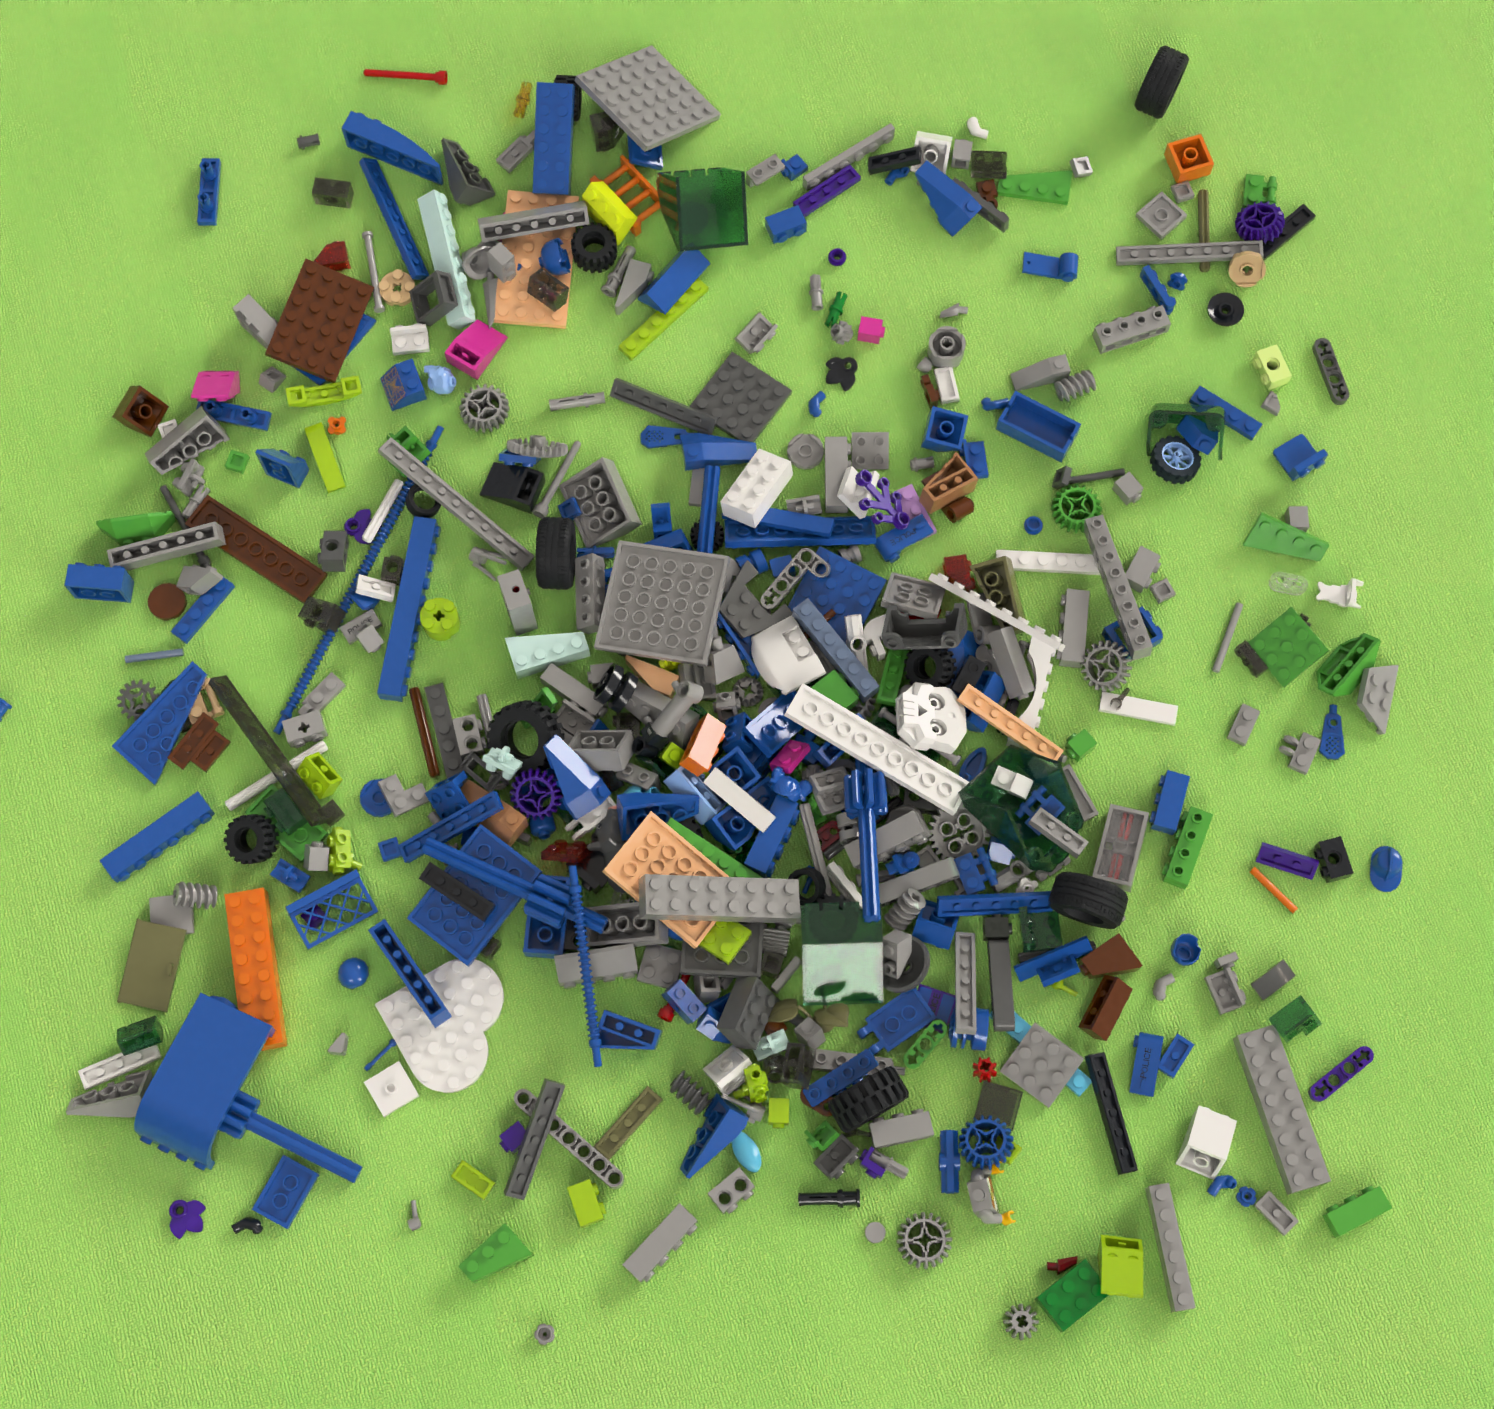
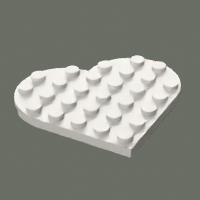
[375,959,504,1093]

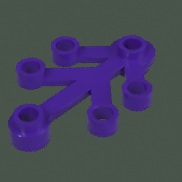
[855,469,910,530]

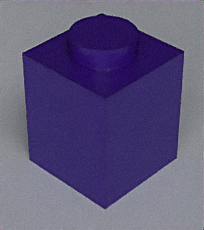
[499,1121,526,1154]

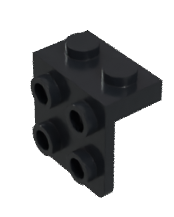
[566,842,608,894]

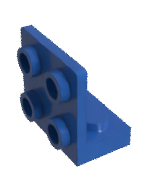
[425,771,469,820]

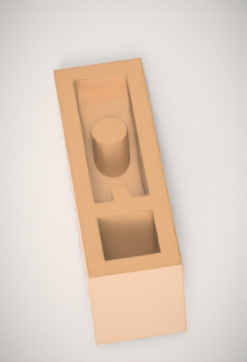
[625,654,680,699]

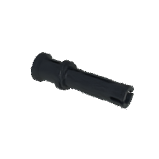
[798,1189,860,1208]

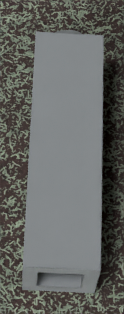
[987,626,1035,700]
[540,663,608,720]

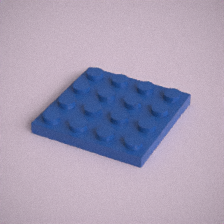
[788,546,887,645]

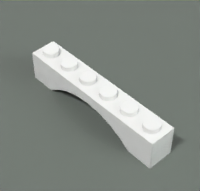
[1006,636,1056,750]

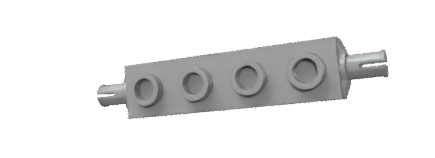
[797,1049,905,1077]

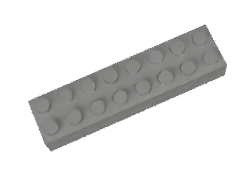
[638,874,800,923]
[1233,1024,1331,1195]

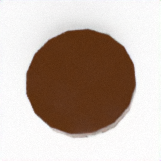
[148,583,187,621]

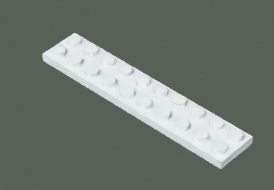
[784,683,971,816]

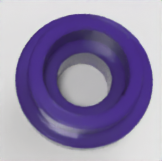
[828,248,846,266]

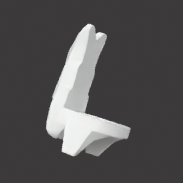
[1316,578,1364,609]

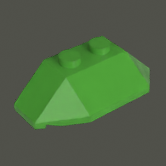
[96,511,176,546]
[1316,633,1381,697]

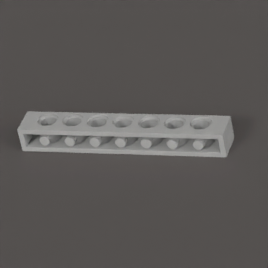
[1084,514,1153,661]

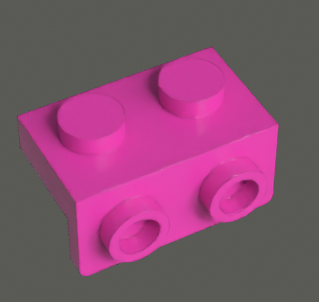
[769,740,811,774]

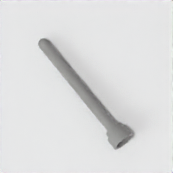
[532,441,581,519]

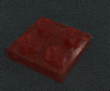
[541,840,592,863]

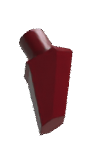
[1047,1256,1078,1275]

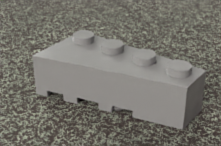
[145,406,230,475]

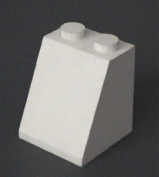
[1176,1106,1237,1180]

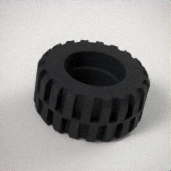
[486,700,565,776]
[828,1066,909,1133]

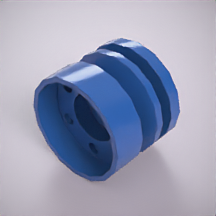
[948,1006,989,1051]

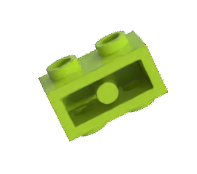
[296,752,343,800]

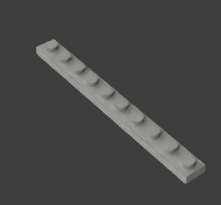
[378,438,534,571]

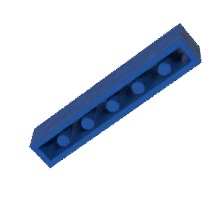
[99,791,215,883]
[368,919,452,1028]

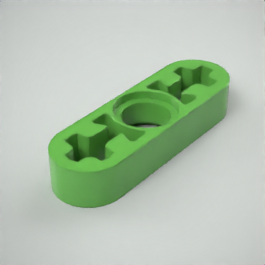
[904,1019,948,1069]

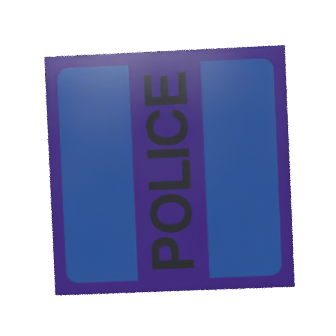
[918,984,955,1033]

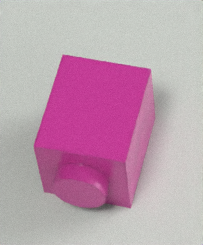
[857,316,886,344]

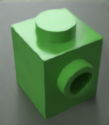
[1065,729,1097,762]

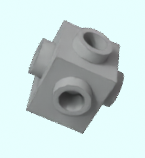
[713,691,741,722]

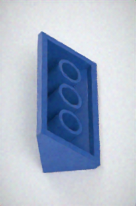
[637,243,710,314]

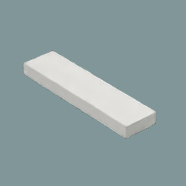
[1099,692,1178,726]
[703,767,776,833]
[78,1039,162,1090]

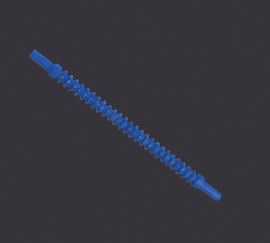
[568,865,602,1067]

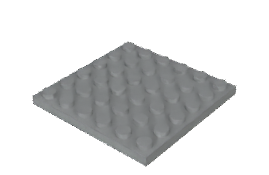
[575,45,721,152]
[594,540,730,667]

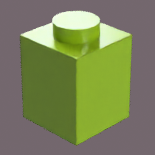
[768,1098,789,1129]

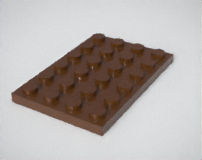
[265,259,374,383]

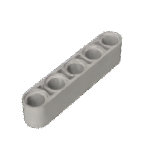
[879,857,960,908]

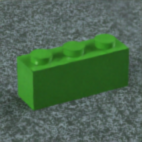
[1322,1185,1392,1238]

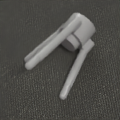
[469,546,507,581]
[722,1089,766,1124]

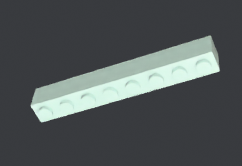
[417,189,476,330]

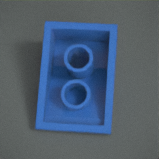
[255,449,309,488]

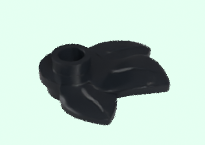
[826,357,858,392]

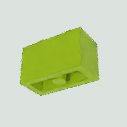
[567,1179,606,1228]

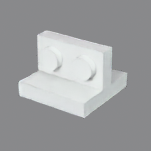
[837,466,880,519]
[703,1045,753,1096]

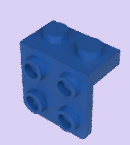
[1273,434,1328,481]

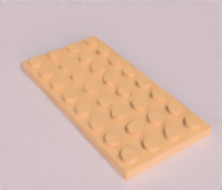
[493,190,579,329]

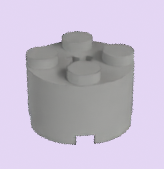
[927,326,966,368]

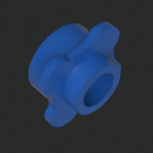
[1167,272,1188,291]

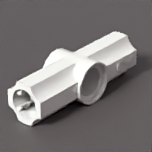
[844,614,868,671]

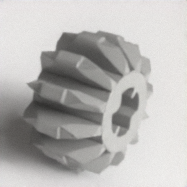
[1003,1303,1039,1340]

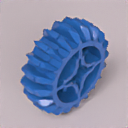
[959,1115,1014,1170]

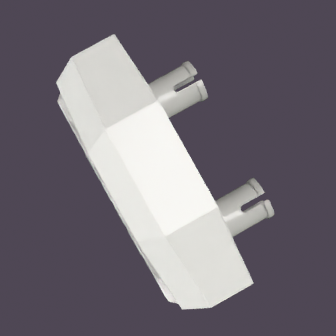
[895,682,967,754]

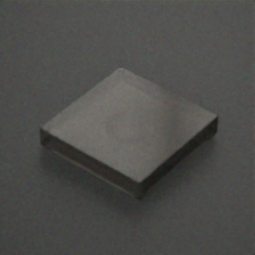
[974,1080,1023,1131]

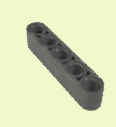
[987,939,1015,1032]

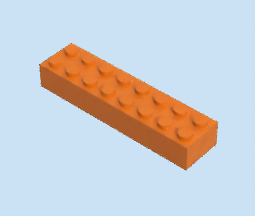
[224,887,287,1051]

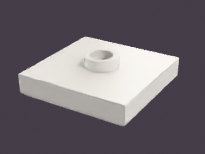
[364,1061,419,1117]

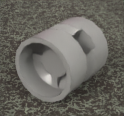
[836,812,859,845]

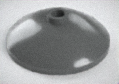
[874,936,930,993]

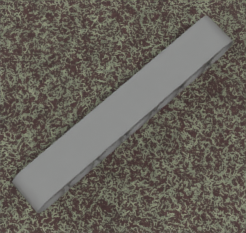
[514,1089,624,1189]

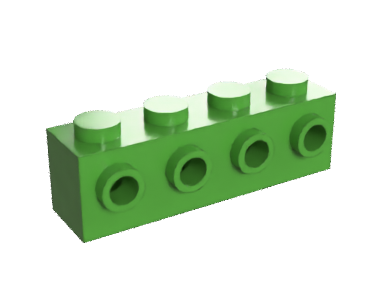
[1161,806,1213,890]

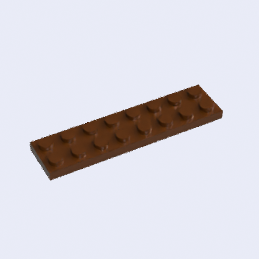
[184,495,328,605]

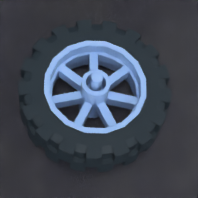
[1150,435,1202,484]

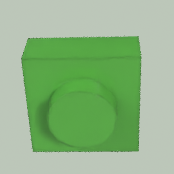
[225,450,250,474]

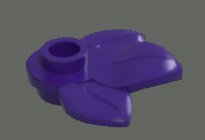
[344,509,382,544]
[169,1200,206,1239]

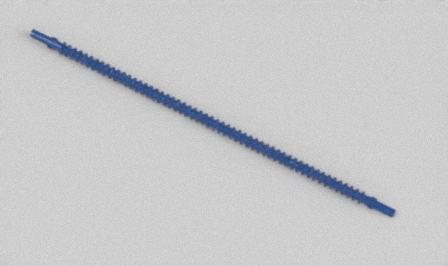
[273,425,444,735]

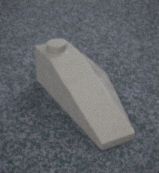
[66,1070,152,1118]

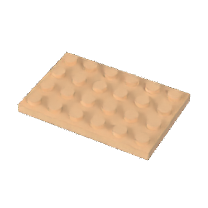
[602,811,729,949]

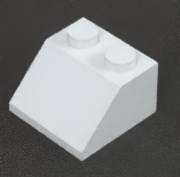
[910,131,953,175]

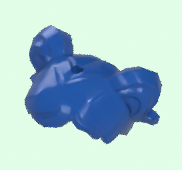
[770,767,813,802]

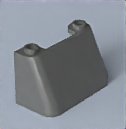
[882,603,968,650]

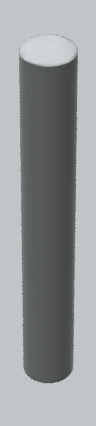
[1069,468,1125,484]

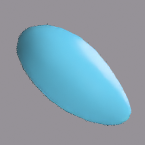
[731,1131,762,1172]

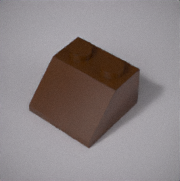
[112,385,169,437]

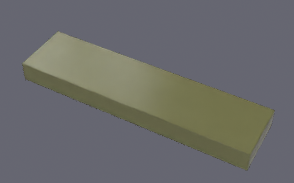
[594,1086,663,1160]

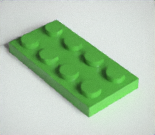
[245,784,329,863]

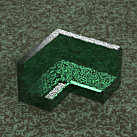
[1269,995,1322,1043]

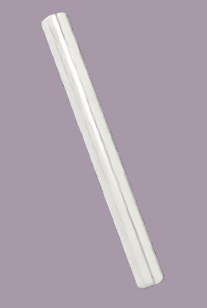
[225,740,328,811]

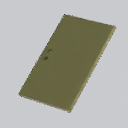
[117,919,187,1012]

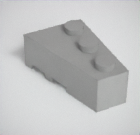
[233,294,278,349]

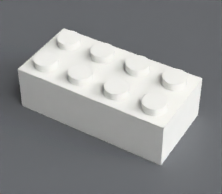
[720,449,793,528]

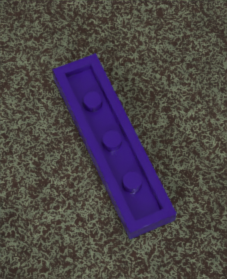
[793,164,861,218]

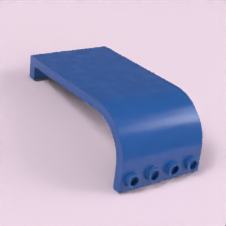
[134,993,275,1171]

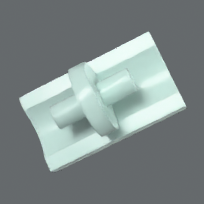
[482,746,523,780]
[753,1029,791,1062]

